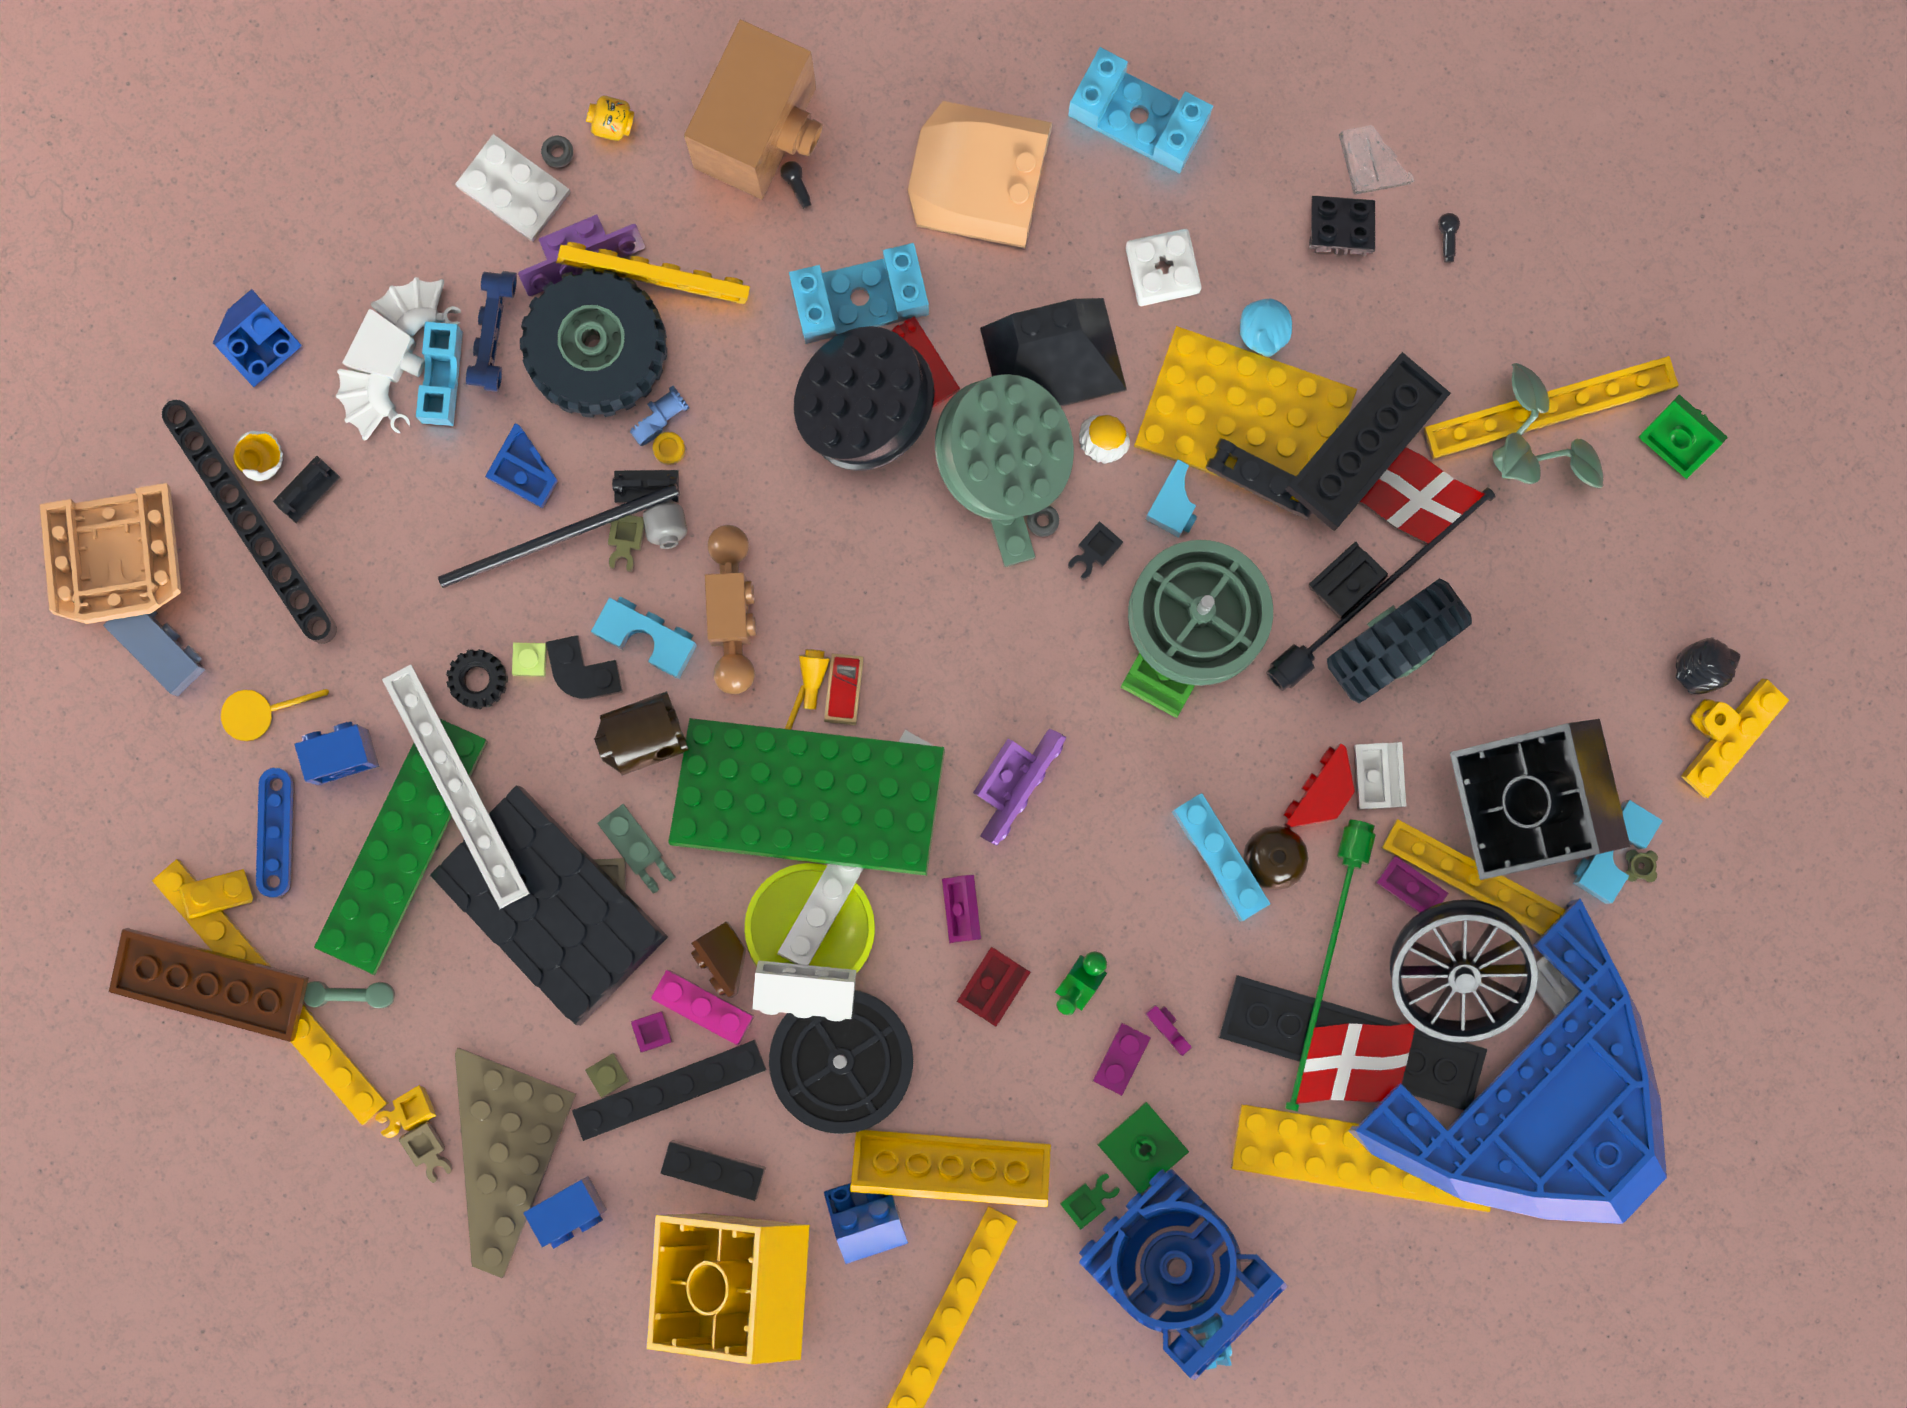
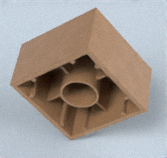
[684,19,823,200]

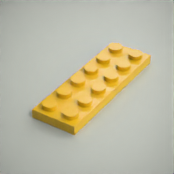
[850,1130,1051,1207]

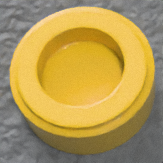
[653,432,685,465]

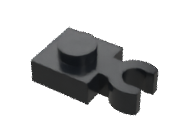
[1068,521,1123,580]

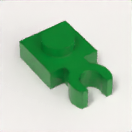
[1060,1173,1120,1230]

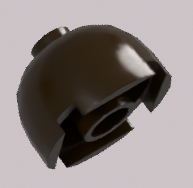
[1243,825,1309,890]

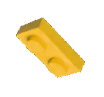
[179,869,253,919]

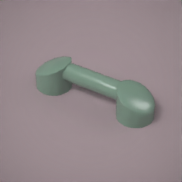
[304,981,395,1008]

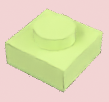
[512,642,547,677]

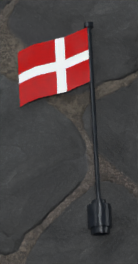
[1266,447,1496,691]

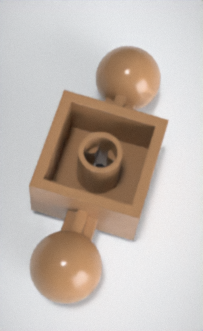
[705,525,756,695]

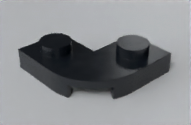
[546,635,623,700]

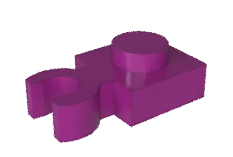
[1144,1005,1192,1056]

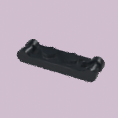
[1205,438,1312,520]

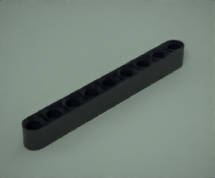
[162,400,337,644]

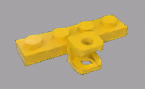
[1681,678,1789,798]

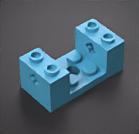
[1068,47,1213,174]
[789,243,929,344]

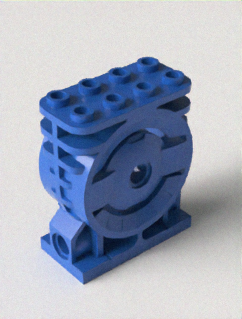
[1079,1169,1288,1380]

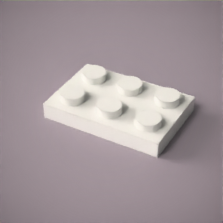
[455,134,571,242]

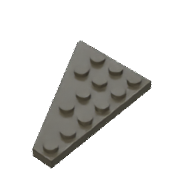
[455,1048,576,1278]

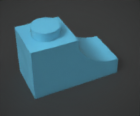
[1145,459,1198,538]

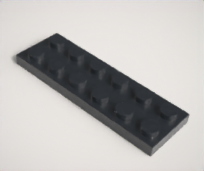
[1285,352,1451,531]

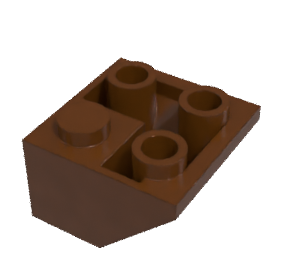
[691,922,746,998]

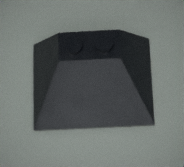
[980,298,1127,406]

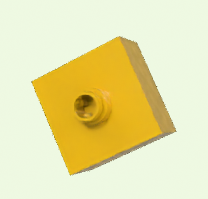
[647,1213,810,1364]

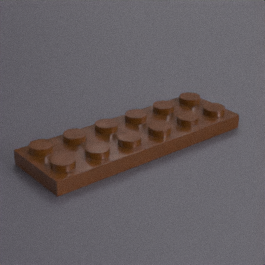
[109,928,309,1042]

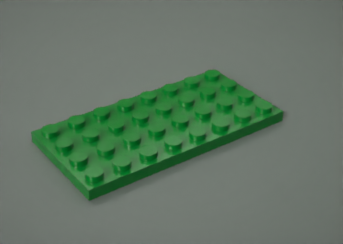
[668,718,945,876]

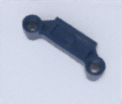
[466,271,517,392]

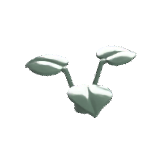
[1492,363,1604,488]

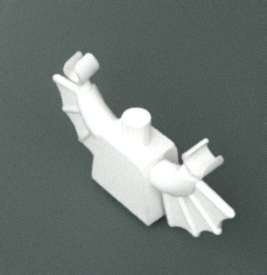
[336,277,461,440]

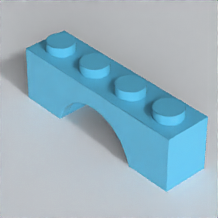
[1172,793,1271,922]

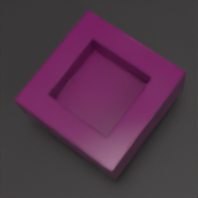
[631,1011,673,1053]

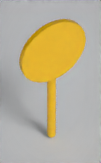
[221,689,329,741]

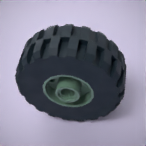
[520,269,667,418]
[1327,578,1472,703]

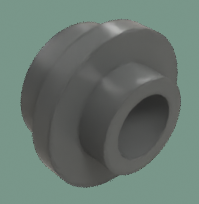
[541,135,573,168]
[1027,506,1059,537]

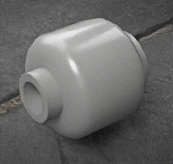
[643,499,687,549]

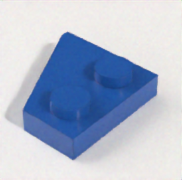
[485,423,558,509]

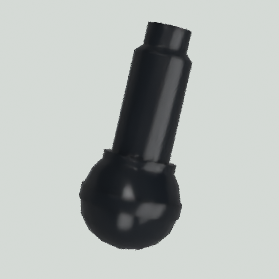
[780,161,812,209]
[1438,213,1460,262]

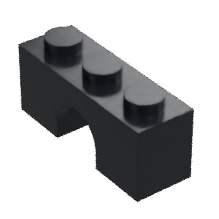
[660,1140,766,1201]

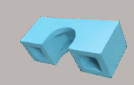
[416,322,463,426]
[591,597,697,679]
[1573,800,1663,904]

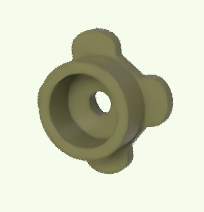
[1625,850,1658,882]

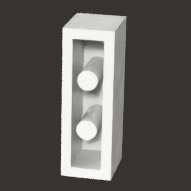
[752,961,856,1021]

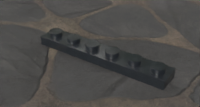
[572,1040,767,1141]

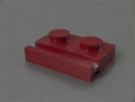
[956,947,1031,1027]

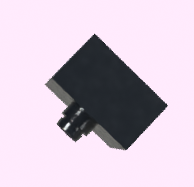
[1450,719,1631,880]

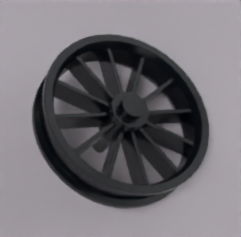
[1390,899,1538,1042]

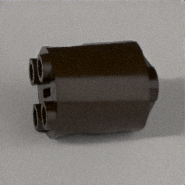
[594,691,689,776]

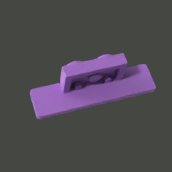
[518,214,645,296]
[973,729,1066,846]

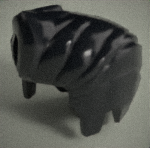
[1676,637,1740,694]

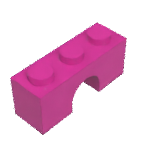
[651,970,755,1045]

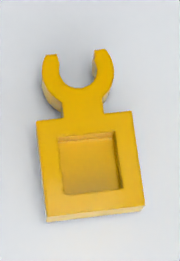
[375,1085,436,1138]

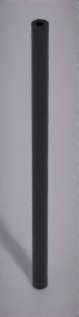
[438,483,680,588]

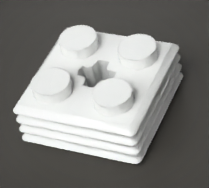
[1126,229,1201,306]

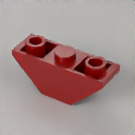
[1283,743,1355,828]

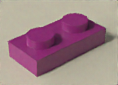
[1376,856,1449,913]
[942,875,981,943]
[1093,1023,1151,1096]

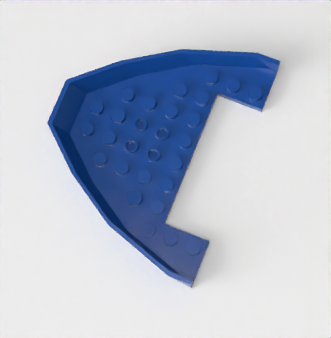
[1348,898,1667,1224]

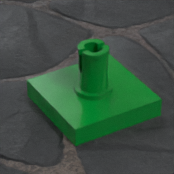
[1639,394,1728,479]
[1097,1102,1189,1194]

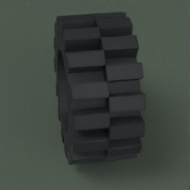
[446,649,508,709]

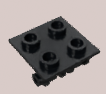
[1309,196,1375,256]

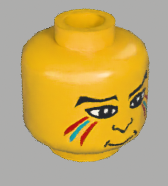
[586,95,634,141]

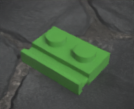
[1120,653,1195,718]

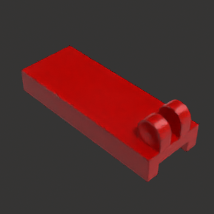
[891,316,960,407]

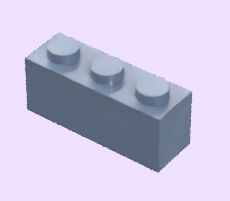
[103,610,206,697]

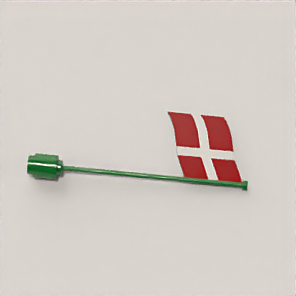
[1285,819,1415,1112]

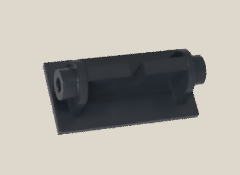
[272,456,340,523]
[612,470,679,503]

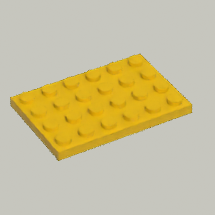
[1134,326,1357,502]

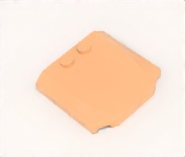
[908,101,1052,249]
[39,483,181,624]

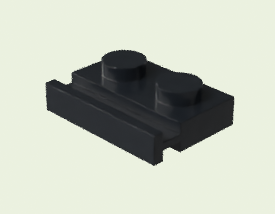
[1309,541,1388,619]

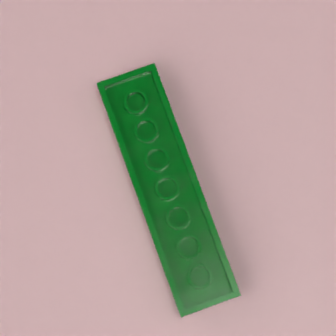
[314,718,488,976]

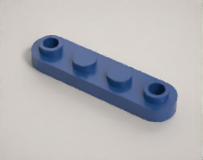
[256,768,294,898]

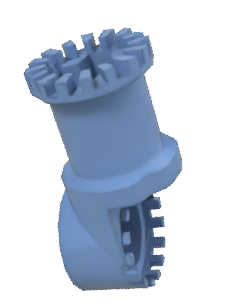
[630,386,689,446]

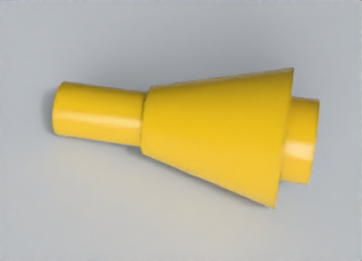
[799,649,830,709]

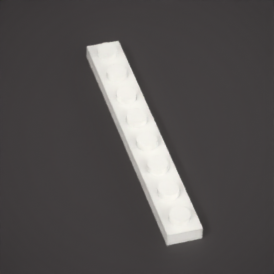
[382,665,530,909]
[777,730,933,965]

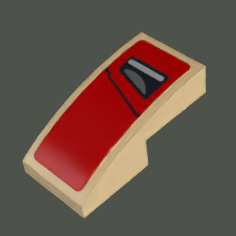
[824,653,864,725]

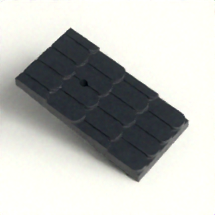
[430,785,668,1026]

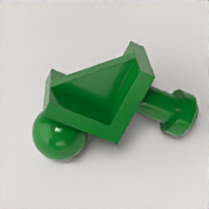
[1055,951,1107,1015]

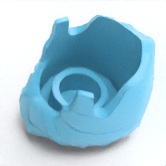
[1240,298,1292,357]

